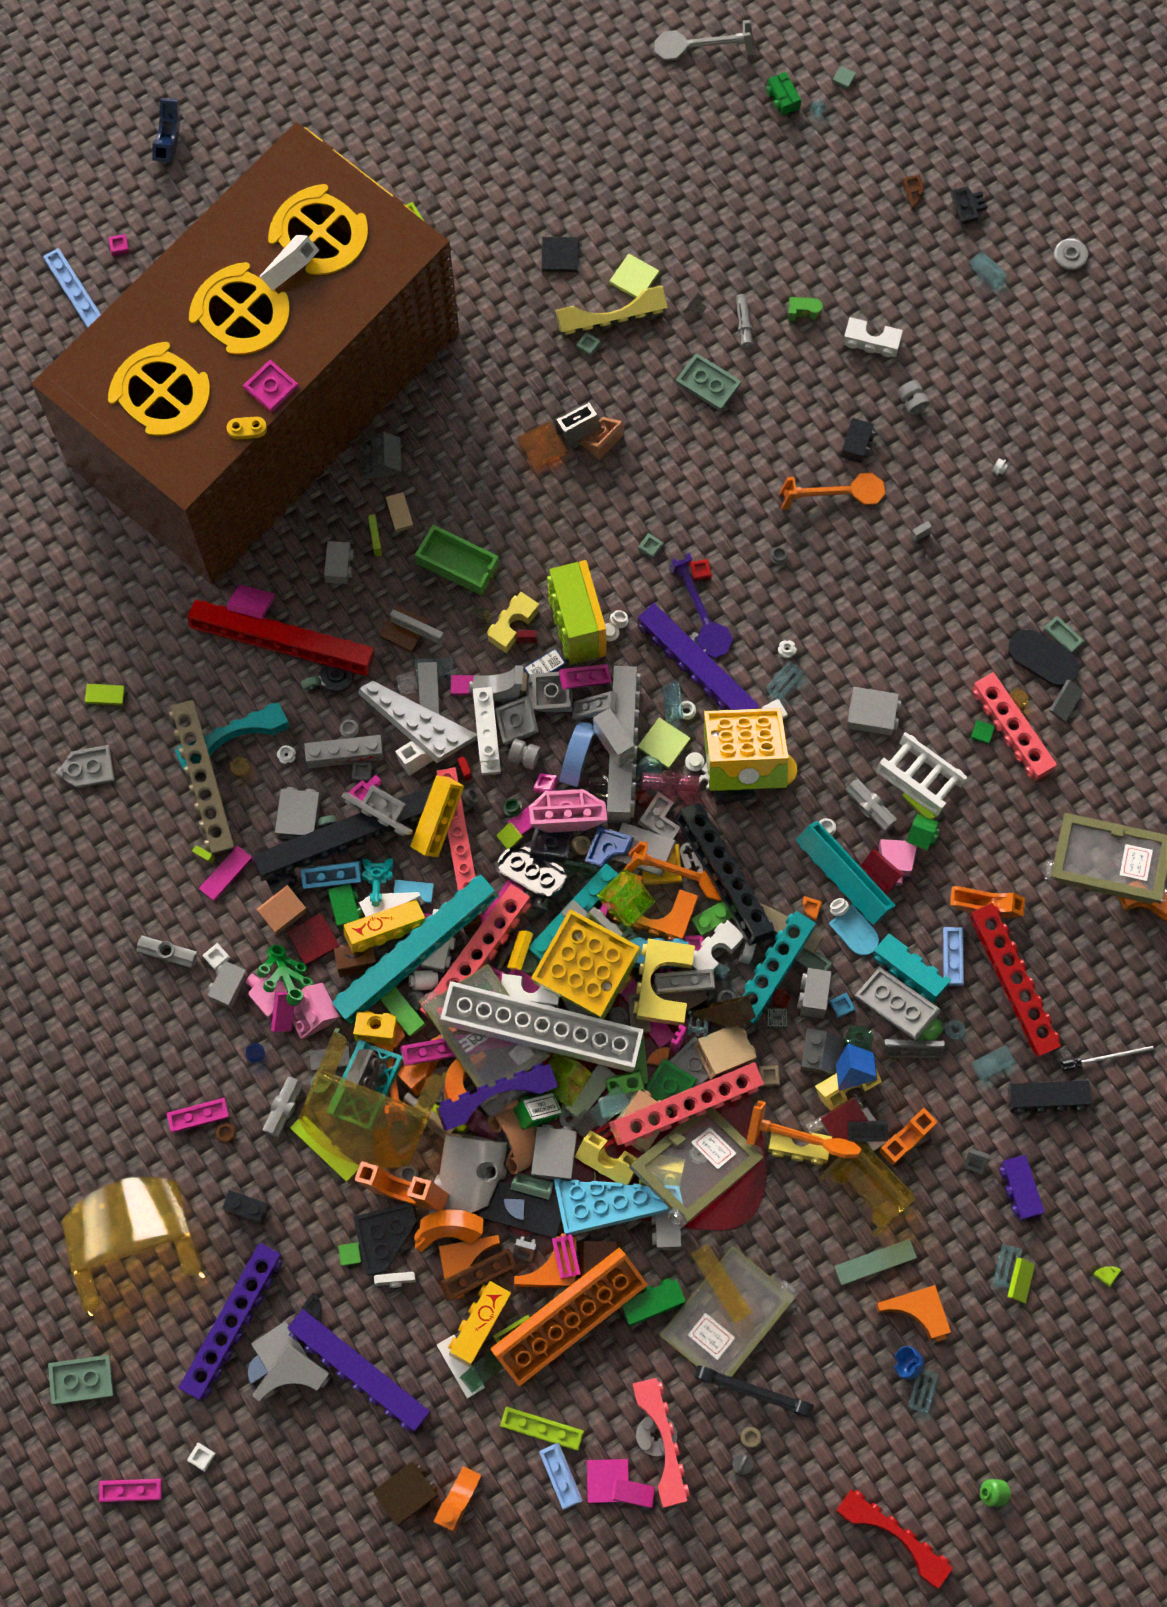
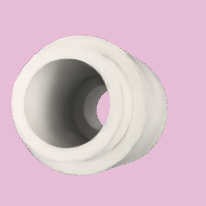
[409,970,438,990]

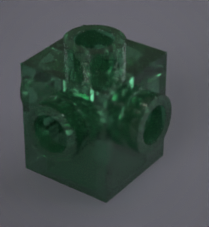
[844,1025,874,1051]

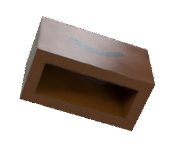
[334,945,377,978]

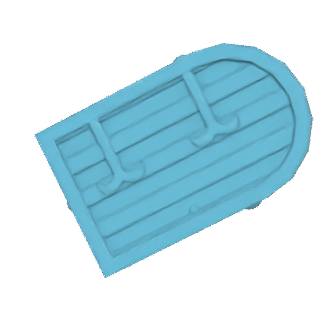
[829,905,879,956]

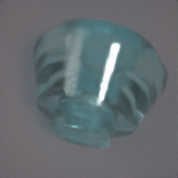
[637,756,663,781]

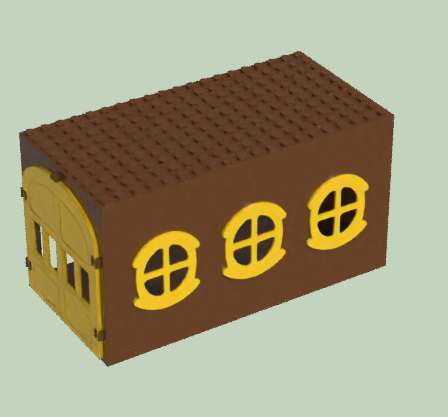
[31,122,459,585]

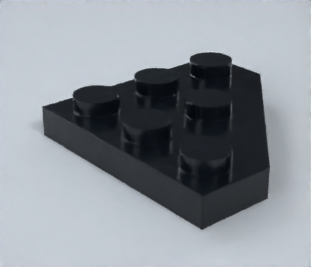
[353,1203,417,1276]

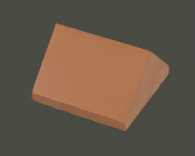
[578,417,624,460]
[257,885,307,936]

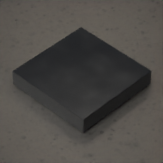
[542,237,578,272]
[529,828,573,863]

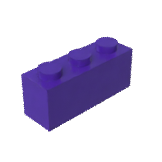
[999,1155,1045,1222]

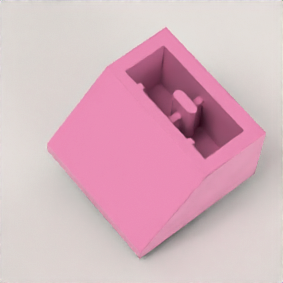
[293,983,340,1039]

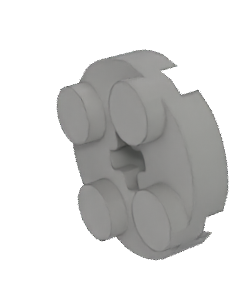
[636,1416,677,1457]

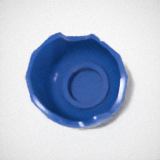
[894,1346,924,1380]

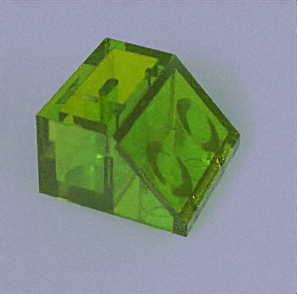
[597,869,655,928]
[545,1053,593,1107]

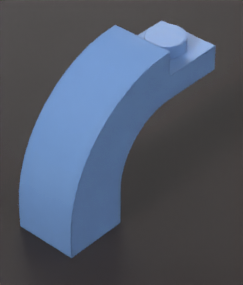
[559,722,596,787]

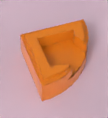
[802,896,822,921]
[647,1047,670,1066]

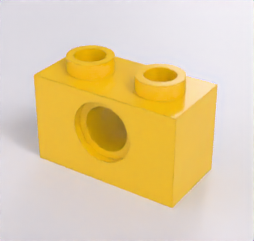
[353,1011,398,1046]

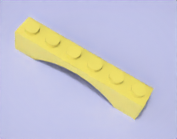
[555,286,668,335]

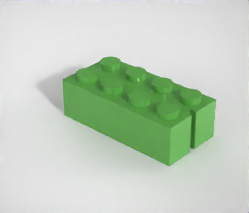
[415,525,500,596]

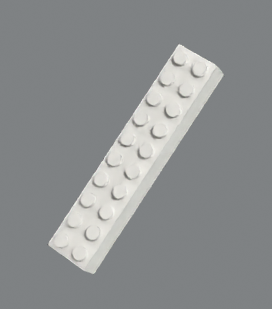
[440,981,643,1073]

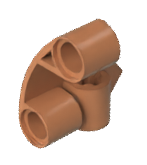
[488,1096,537,1174]

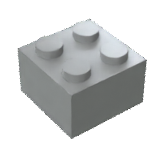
[797,968,831,1019]

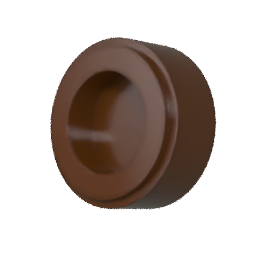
[215,1123,236,1144]

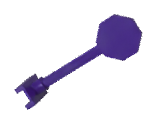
[669,553,733,658]

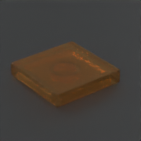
[518,421,567,469]

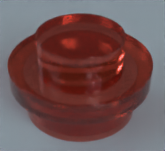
[635,789,652,807]
[772,989,791,1008]

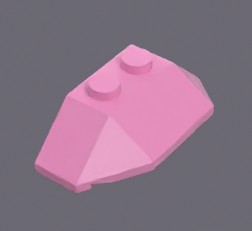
[529,789,607,833]

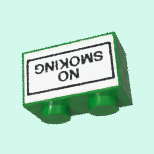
[513,1092,563,1130]

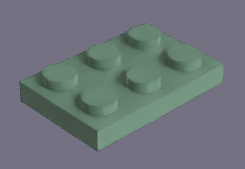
[675,353,741,412]
[48,1355,114,1405]

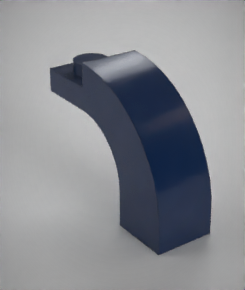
[152,98,180,163]

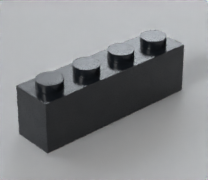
[1007,1080,1092,1114]

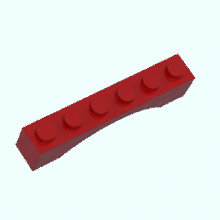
[835,1490,953,1589]

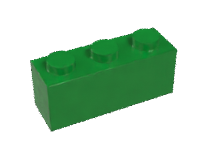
[621,1278,686,1327]

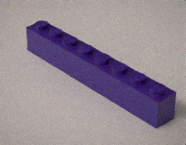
[637,603,759,711]
[287,1309,430,1432]

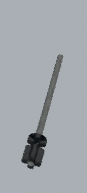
[1061,1046,1154,1071]

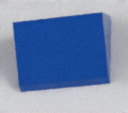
[836,1044,877,1091]

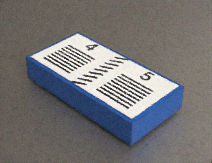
[524,648,566,677]

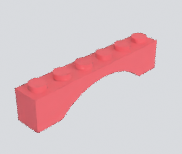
[632,1378,690,1508]

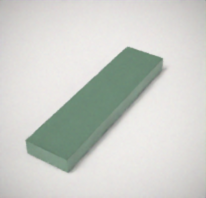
[834,1239,917,1286]

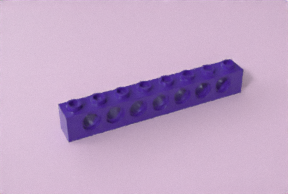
[178,1243,283,1401]

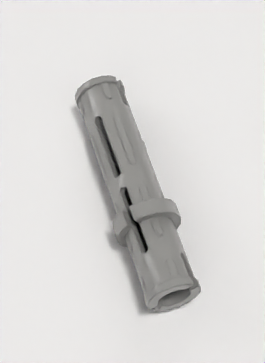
[736,294,753,348]

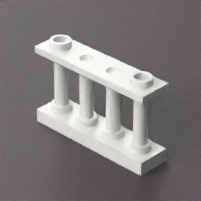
[473,687,501,776]
[876,732,967,817]

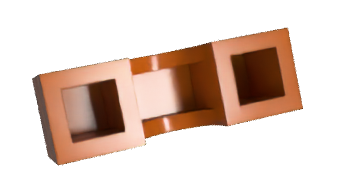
[879,1108,938,1166]

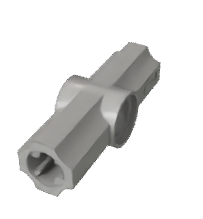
[845,779,897,832]
[136,936,198,968]
[263,1077,304,1138]

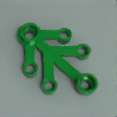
[257,944,312,1006]

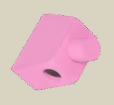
[879,839,917,886]
[245,974,287,1021]

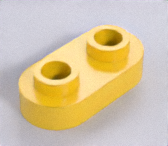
[227,417,267,440]

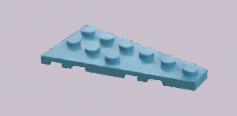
[554,1178,683,1236]

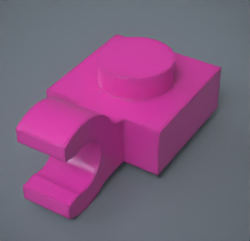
[348,775,382,801]

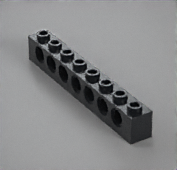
[675,803,775,946]

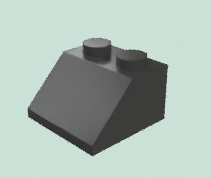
[800,1028,845,1077]

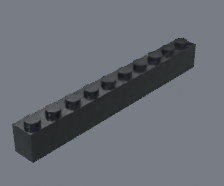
[252,786,432,882]

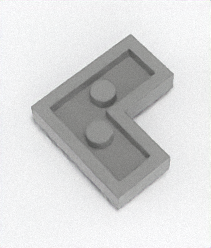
[638,792,680,839]

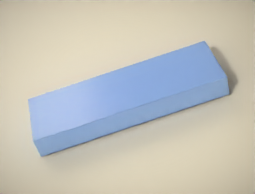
[943,927,964,986]
[539,1443,583,1510]

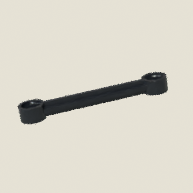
[694,1365,814,1418]

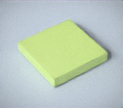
[610,254,659,298]
[637,717,690,769]

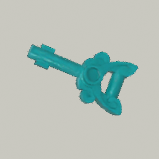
[362,858,393,907]

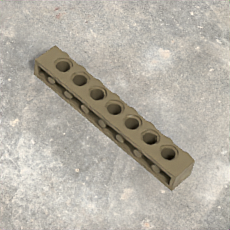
[169,700,235,855]

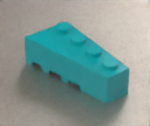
[872,934,951,1004]

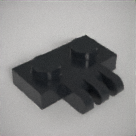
[950,186,988,224]

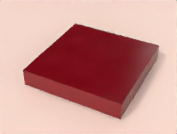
[860,849,903,895]
[287,913,340,966]
[820,1097,869,1144]

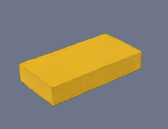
[507,931,533,970]

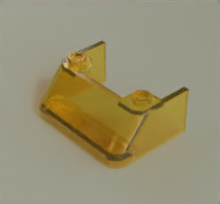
[819,1142,915,1237]

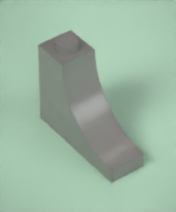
[469,665,523,703]
[253,1344,330,1401]

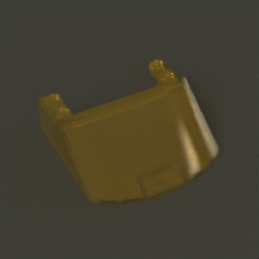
[298,1028,447,1168]
[62,1177,206,1316]

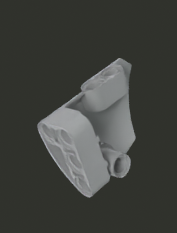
[429,1133,508,1214]

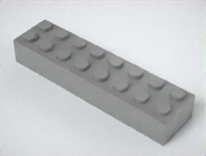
[607,666,640,824]

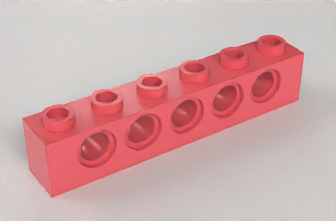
[972,672,1057,782]

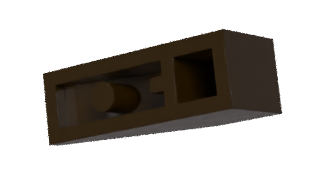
[691,995,756,1028]

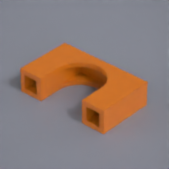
[609,871,698,941]
[355,1161,449,1211]

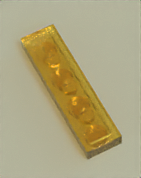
[691,1243,752,1324]

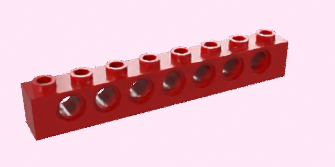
[968,903,1061,1057]

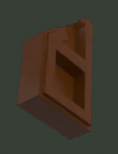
[902,174,925,210]

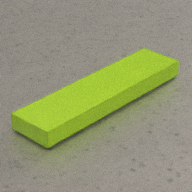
[290,1114,359,1182]
[500,1407,584,1451]

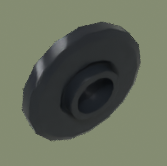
[319,665,354,692]

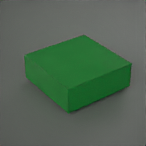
[970,720,995,745]

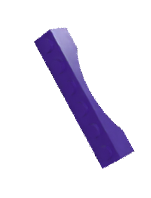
[436,1062,558,1131]

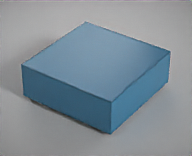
[829,992,856,1019]

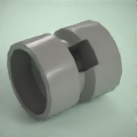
[897,380,930,415]
[507,739,541,770]

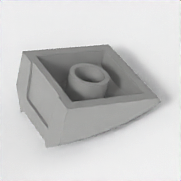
[526,672,574,712]

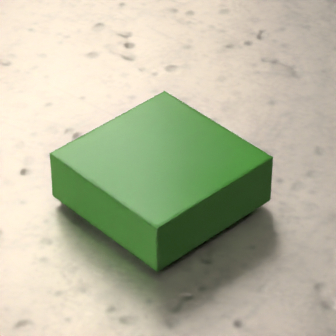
[338,1242,361,1266]

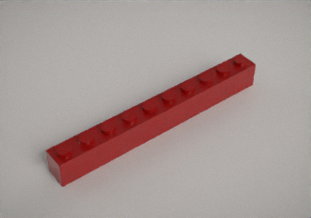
[187,599,374,676]

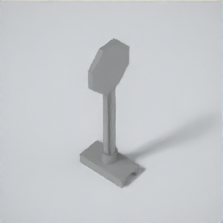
[655,20,755,61]

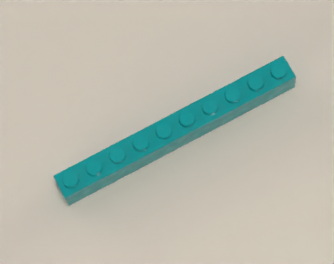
[332,874,500,1024]

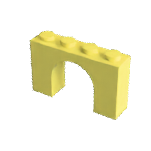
[633,939,695,1026]

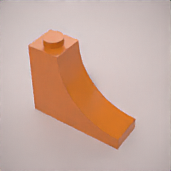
[514,1233,577,1288]
[439,1235,501,1299]
[876,1285,951,1342]
[434,1466,482,1533]

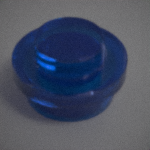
[245,1043,265,1063]

